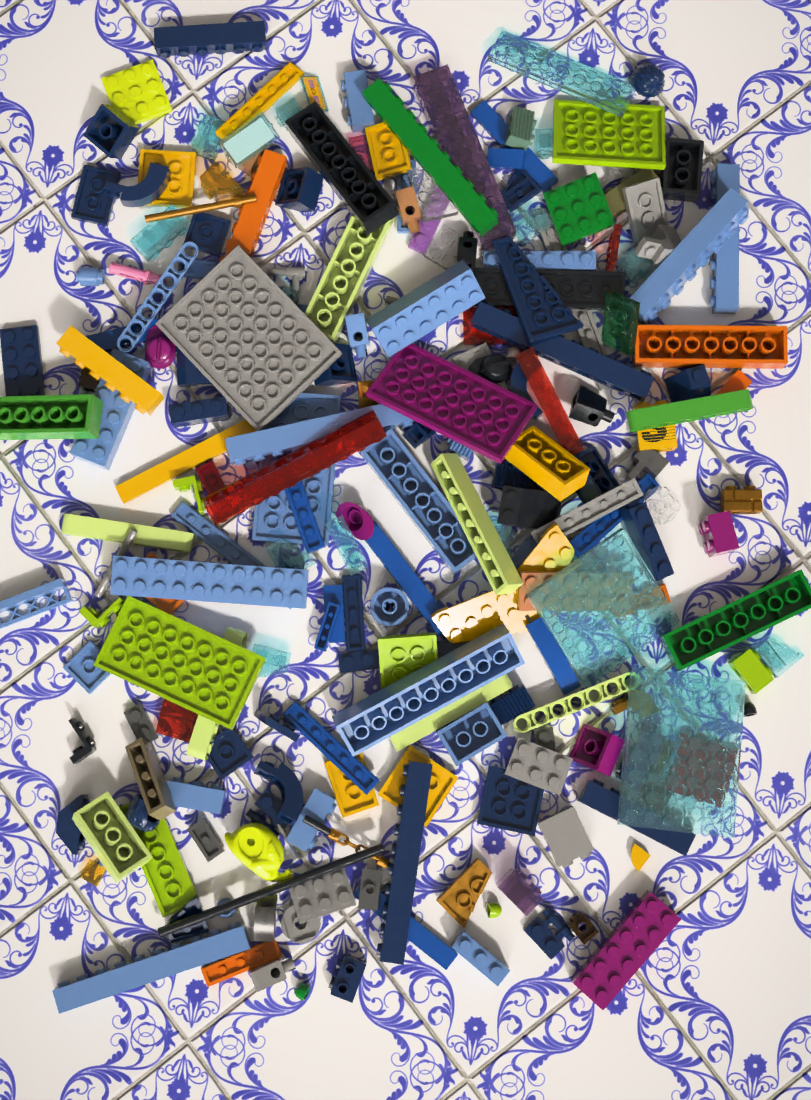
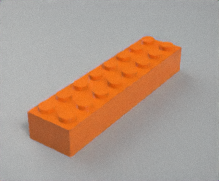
[632,325,788,369]

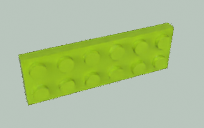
[119,801,198,917]

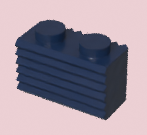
[491,461,532,490]
[489,684,536,725]

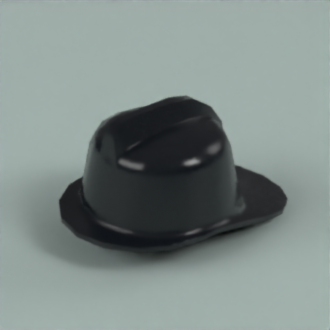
[468,354,513,384]

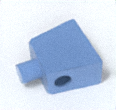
[345,313,371,359]

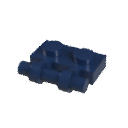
[245,789,288,837]
[523,907,575,960]

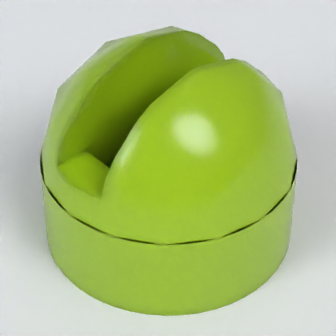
[487,902,502,918]

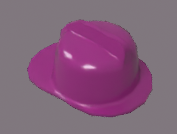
[145,325,176,369]
[336,502,374,540]

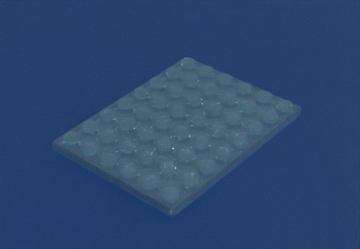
[617,667,746,838]

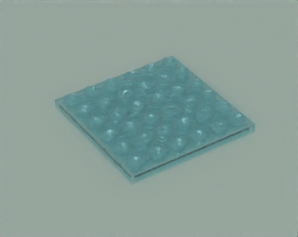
[526,528,681,688]

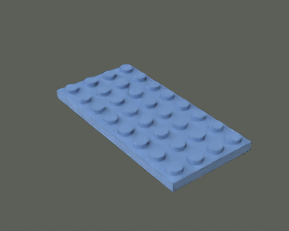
[252,393,341,546]

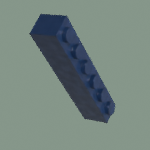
[154,21,267,58]
[577,778,696,856]

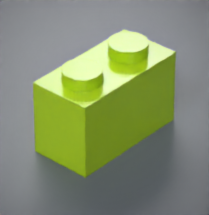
[728,649,774,694]

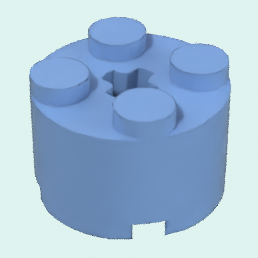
[370,587,409,628]

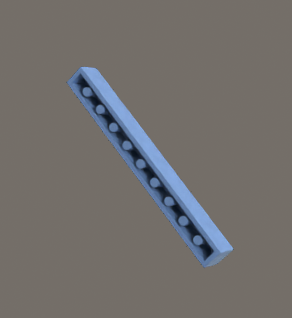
[225,404,416,466]
[52,922,252,1014]

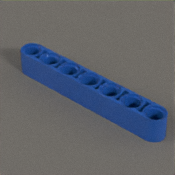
[365,521,443,636]

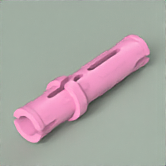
[109,262,167,285]

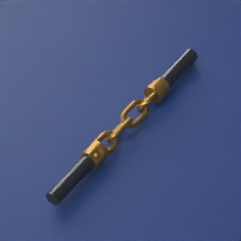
[302,815,391,869]

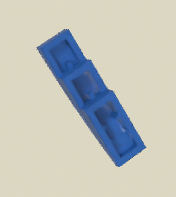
[525,617,581,696]

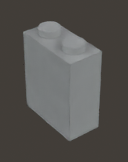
[537,806,594,868]

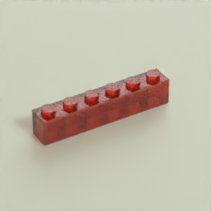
[515,346,585,455]

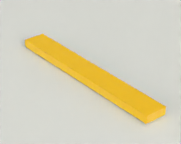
[115,419,256,504]

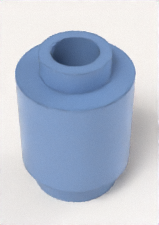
[76,267,105,286]

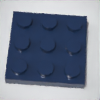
[477,766,544,836]

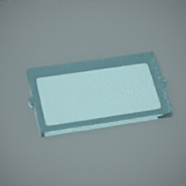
[218,112,280,169]

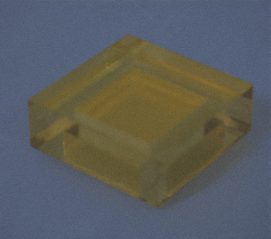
[80,859,106,886]

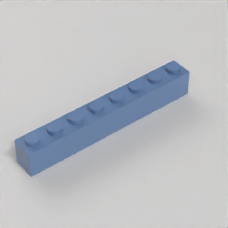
[709,163,740,314]

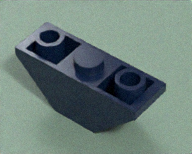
[56,794,90,855]

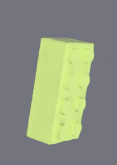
[72,791,153,884]

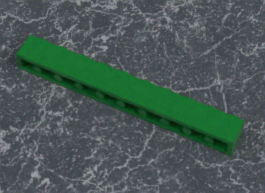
[362,78,498,237]

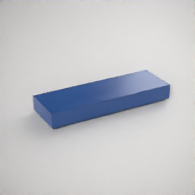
[323,585,345,643]

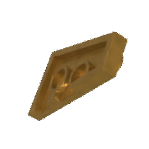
[436,857,492,928]

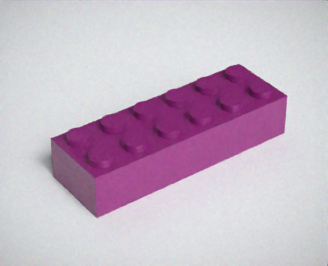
[570,890,681,1010]

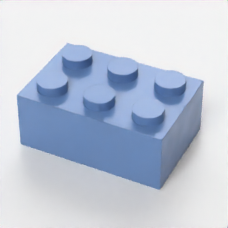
[436,702,507,766]

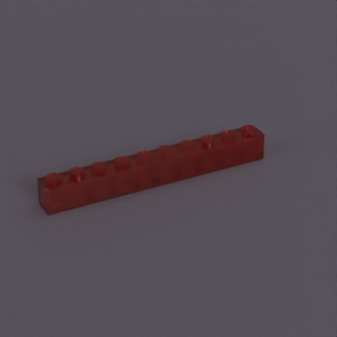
[202,410,387,525]

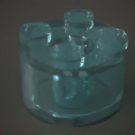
[616,239,655,284]

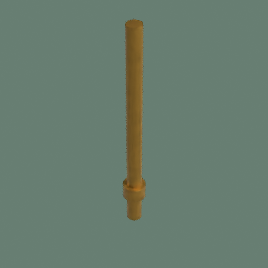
[144,195,257,223]

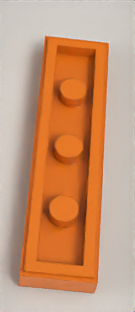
[201,938,282,987]

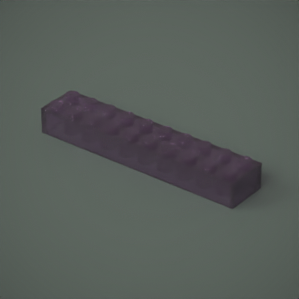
[413,64,517,251]

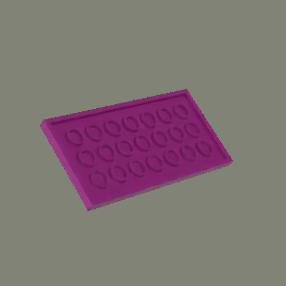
[366,343,538,464]

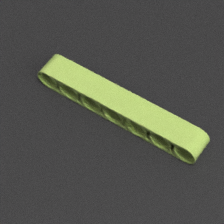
[61,514,194,553]
[187,627,248,761]
[512,672,639,733]
[389,674,514,752]

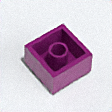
[698,510,739,558]

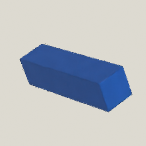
[314,602,341,652]

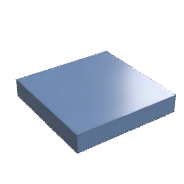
[62,640,111,695]

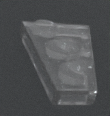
[406,167,459,223]

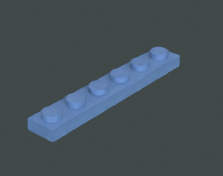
[483,251,597,271]

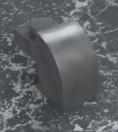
[625,450,669,481]
[254,895,278,942]

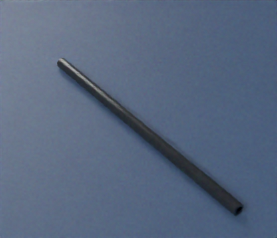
[158,843,385,937]

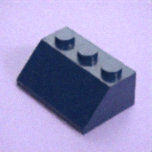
[574,446,619,504]

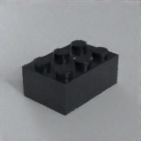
[660,137,704,202]

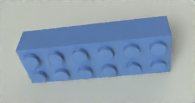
[365,260,485,358]
[69,348,152,471]

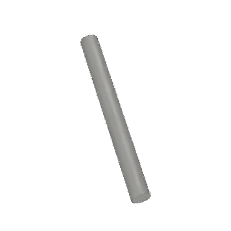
[94,529,138,598]

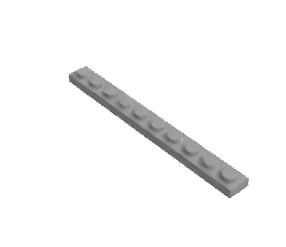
[535,213,609,391]

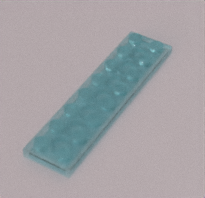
[487,30,636,118]

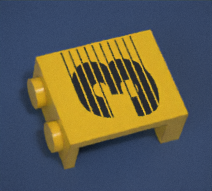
[632,400,677,453]

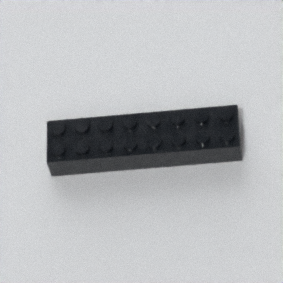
[284,101,399,235]

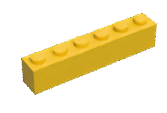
[56,325,164,416]

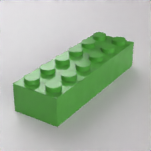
[0,394,103,440]

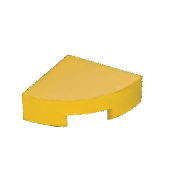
[630,843,651,871]

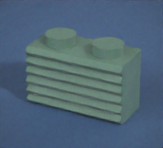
[505,106,537,151]

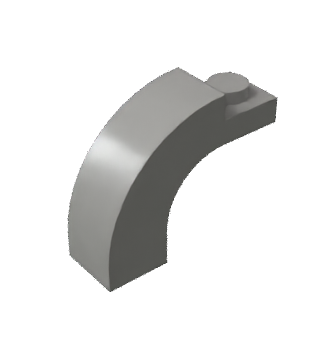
[634,224,681,265]

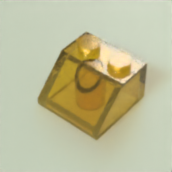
[199,162,244,202]

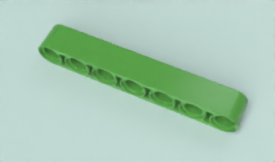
[626,389,754,432]

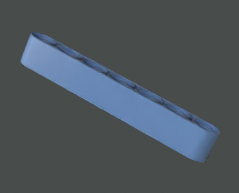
[117,242,198,354]

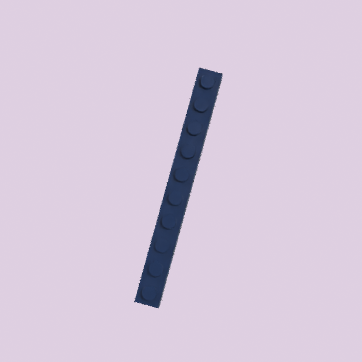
[471,301,655,402]
[376,760,433,965]

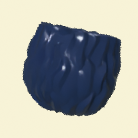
[628,62,665,98]
[126,793,160,832]

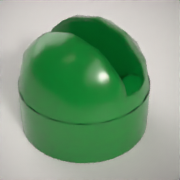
[294,983,311,1001]

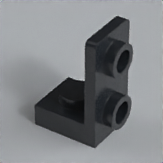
[68,718,97,764]

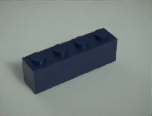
[620,502,674,582]

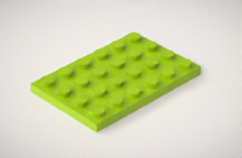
[552,99,666,170]

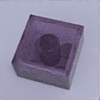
[495,867,543,916]

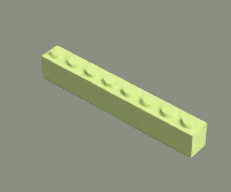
[430,453,524,595]

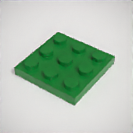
[543,172,615,246]

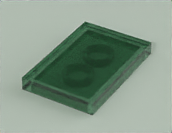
[601,290,640,356]

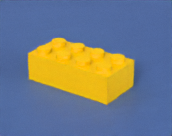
[505,425,590,501]

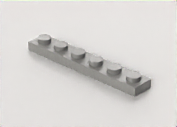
[531,478,643,544]

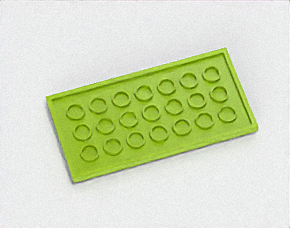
[94,596,266,730]

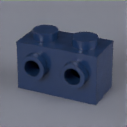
[328,954,367,1003]

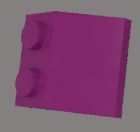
[569,723,625,777]

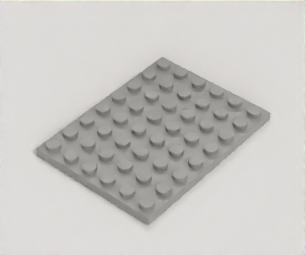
[155,245,342,431]

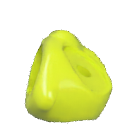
[224,823,294,882]

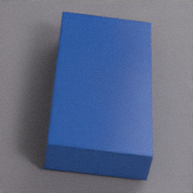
[486,148,526,170]

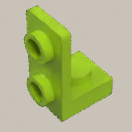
[172,475,207,515]
[78,597,125,629]

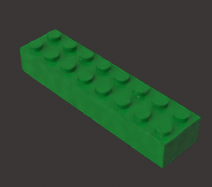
[659,569,811,672]

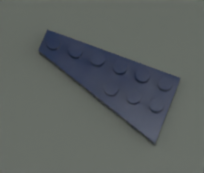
[491,236,583,343]

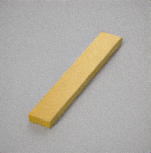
[215,62,304,142]

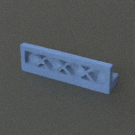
[0,578,73,629]

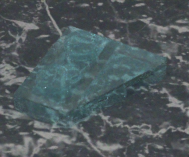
[503,208,554,246]
[265,537,317,569]
[751,635,805,678]
[252,643,292,678]

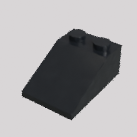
[497,483,559,529]

